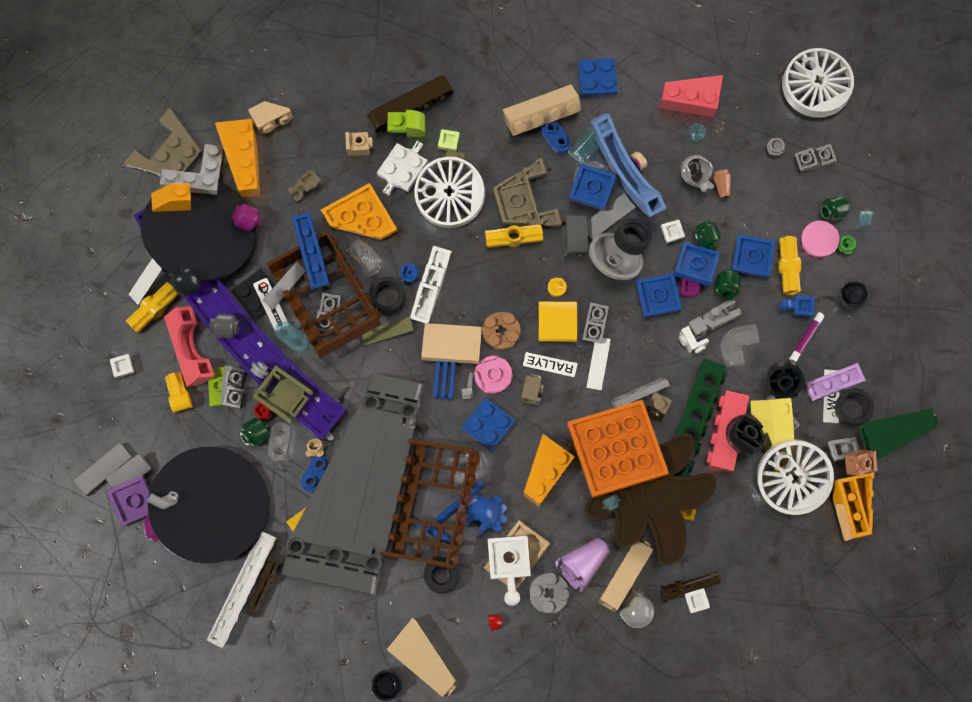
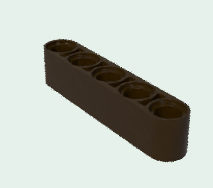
[366,75,454,133]

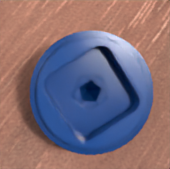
[400,263,420,282]

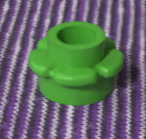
[838,236,857,254]

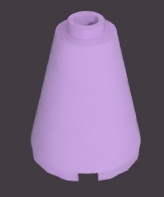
[555,538,610,592]

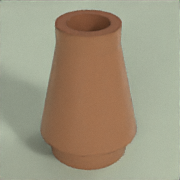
[712,169,731,198]

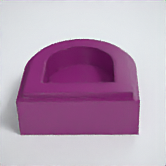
[680,278,700,298]

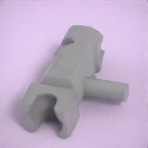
[688,300,741,340]

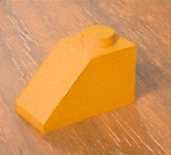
[151,183,191,212]

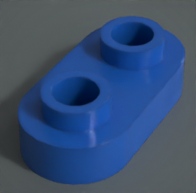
[542,121,571,154]
[301,456,330,493]

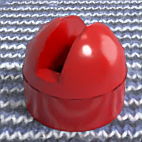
[487,614,502,631]

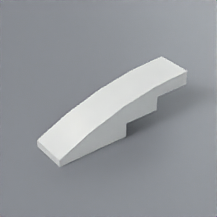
[410,246,452,323]

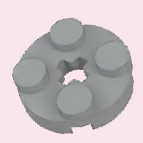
[529,573,569,614]

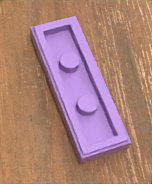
[805,363,866,402]

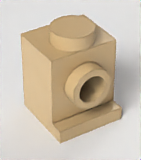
[345,132,373,156]

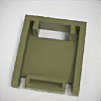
[252,366,314,424]

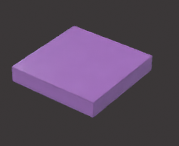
[106,474,150,526]

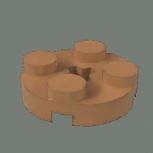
[482,312,520,351]

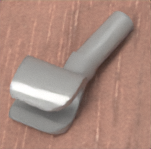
[462,372,474,399]

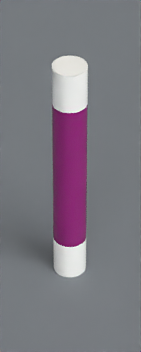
[789,312,825,363]

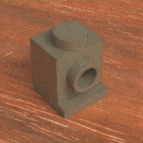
[521,374,544,406]
[646,392,672,422]

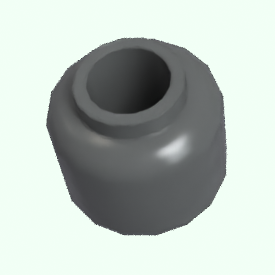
[210,313,240,339]

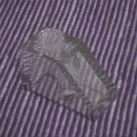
[344,238,384,277]

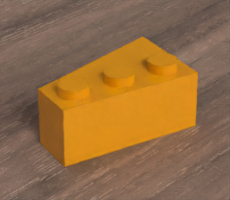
[524,434,575,507]
[831,472,874,541]

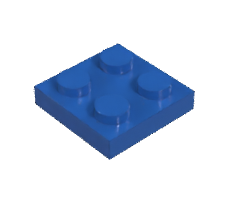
[578,58,618,97]
[569,164,616,211]
[732,234,776,278]
[674,241,721,287]
[636,273,682,318]
[461,398,516,452]

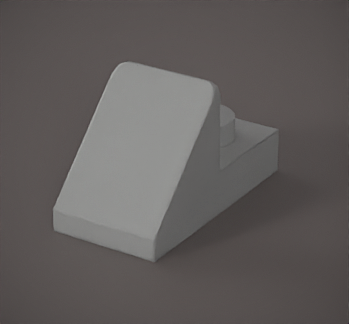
[826,437,860,464]

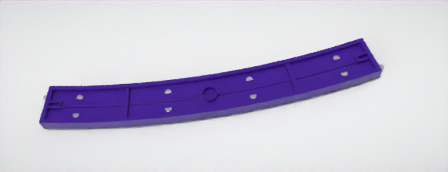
[134,209,347,442]

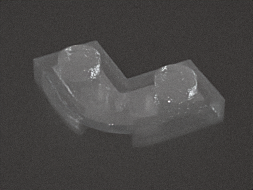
[721,324,760,369]

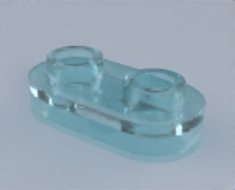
[274,322,309,353]

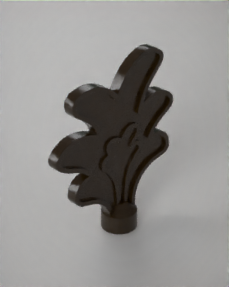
[566,433,717,566]

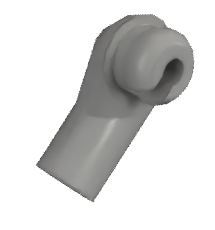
[147,491,178,509]

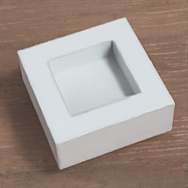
[661,220,685,244]
[110,354,135,379]
[685,588,710,614]

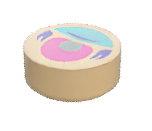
[630,152,647,171]

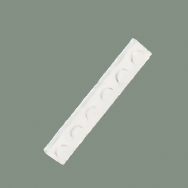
[207,531,276,648]

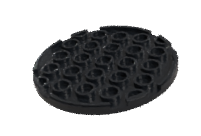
[141,182,256,283]
[148,446,268,565]

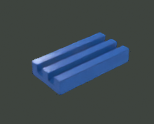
[433,361,456,400]

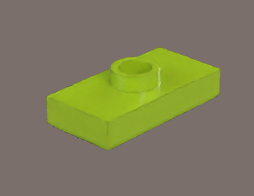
[208,367,227,407]

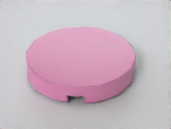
[801,220,840,258]
[474,356,512,394]

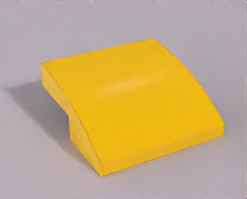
[539,302,577,342]

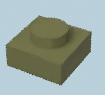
[442,149,465,173]

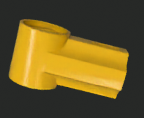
[165,372,193,413]

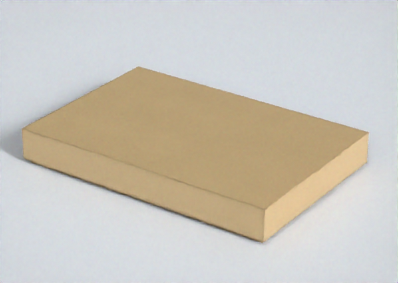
[421,323,482,364]
[484,520,551,591]

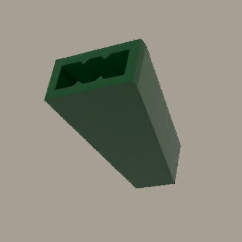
[859,408,938,461]

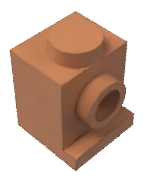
[845,450,877,476]

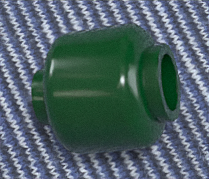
[821,195,850,222]
[694,220,722,249]
[716,269,741,299]
[240,417,270,446]

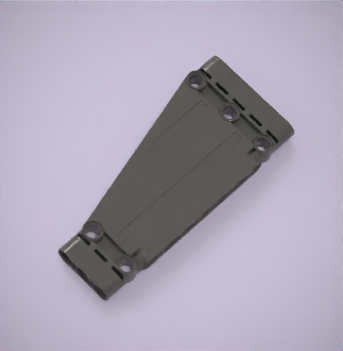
[281,374,424,595]

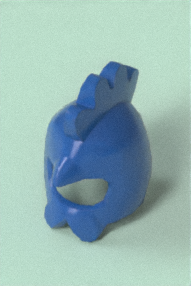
[464,495,507,536]

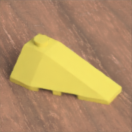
[750,398,797,476]

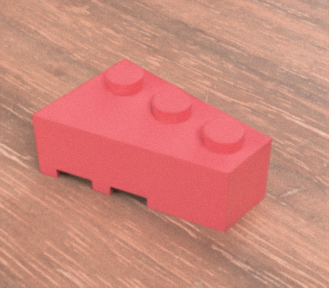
[660,75,723,118]

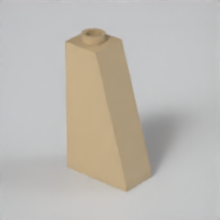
[598,539,653,613]
[387,618,456,697]

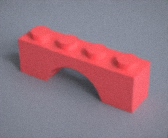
[164,306,214,387]
[706,390,749,474]

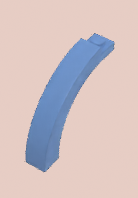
[590,112,666,217]

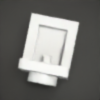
[679,326,709,354]

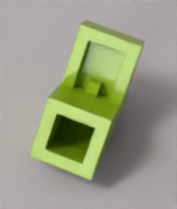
[388,110,425,137]

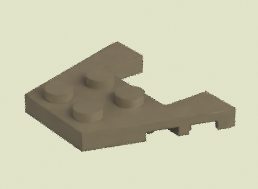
[124,108,202,176]
[493,158,562,227]

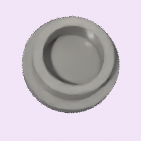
[767,138,786,156]
[250,361,269,379]

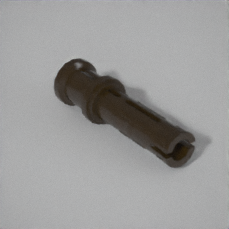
[245,557,283,618]
[658,572,720,603]

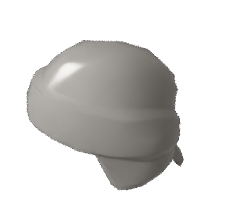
[681,155,714,193]
[620,587,655,629]

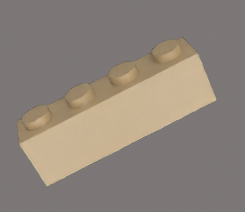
[503,85,582,136]

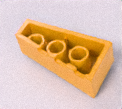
[215,119,261,198]

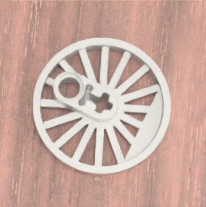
[782,48,854,118]
[414,157,485,228]
[757,439,834,515]

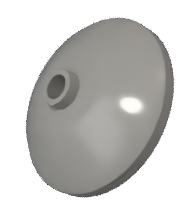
[589,233,643,280]

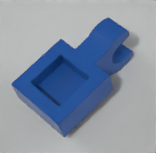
[779,295,815,317]

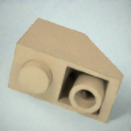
[248,101,293,134]

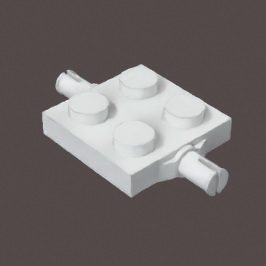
[377,141,428,196]

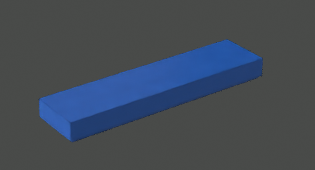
[292,212,330,290]

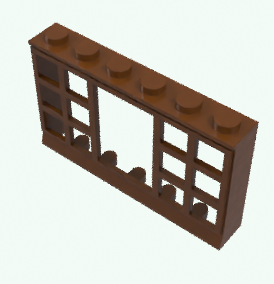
[266,231,381,359]
[382,439,480,570]

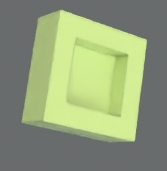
[438,129,460,152]

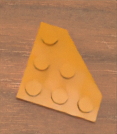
[321,183,397,240]

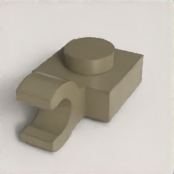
[288,170,321,201]

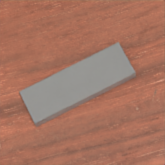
[587,193,636,242]
[611,378,670,408]
[74,443,133,496]

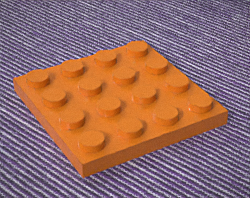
[567,400,669,498]

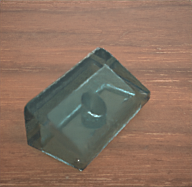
[567,126,600,165]

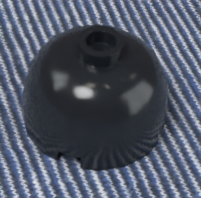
[765,361,805,399]
[727,415,768,455]

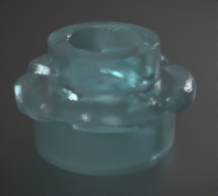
[688,123,706,141]
[858,208,873,227]
[602,494,621,512]

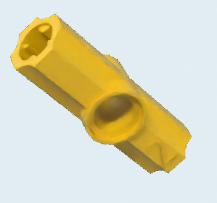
[485,224,543,248]
[779,236,801,295]
[126,282,179,333]

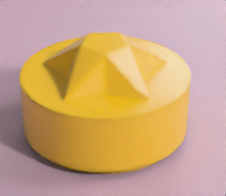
[548,278,567,297]

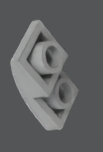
[795,144,837,172]
[316,293,342,332]
[582,302,609,343]
[221,365,245,408]
[106,453,152,487]

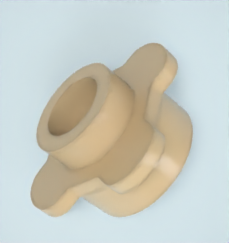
[305,439,327,458]

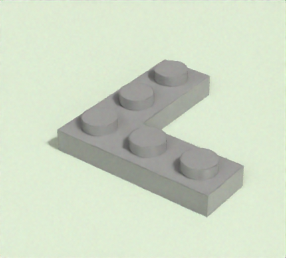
[160,144,224,195]

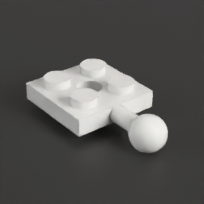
[488,536,531,606]

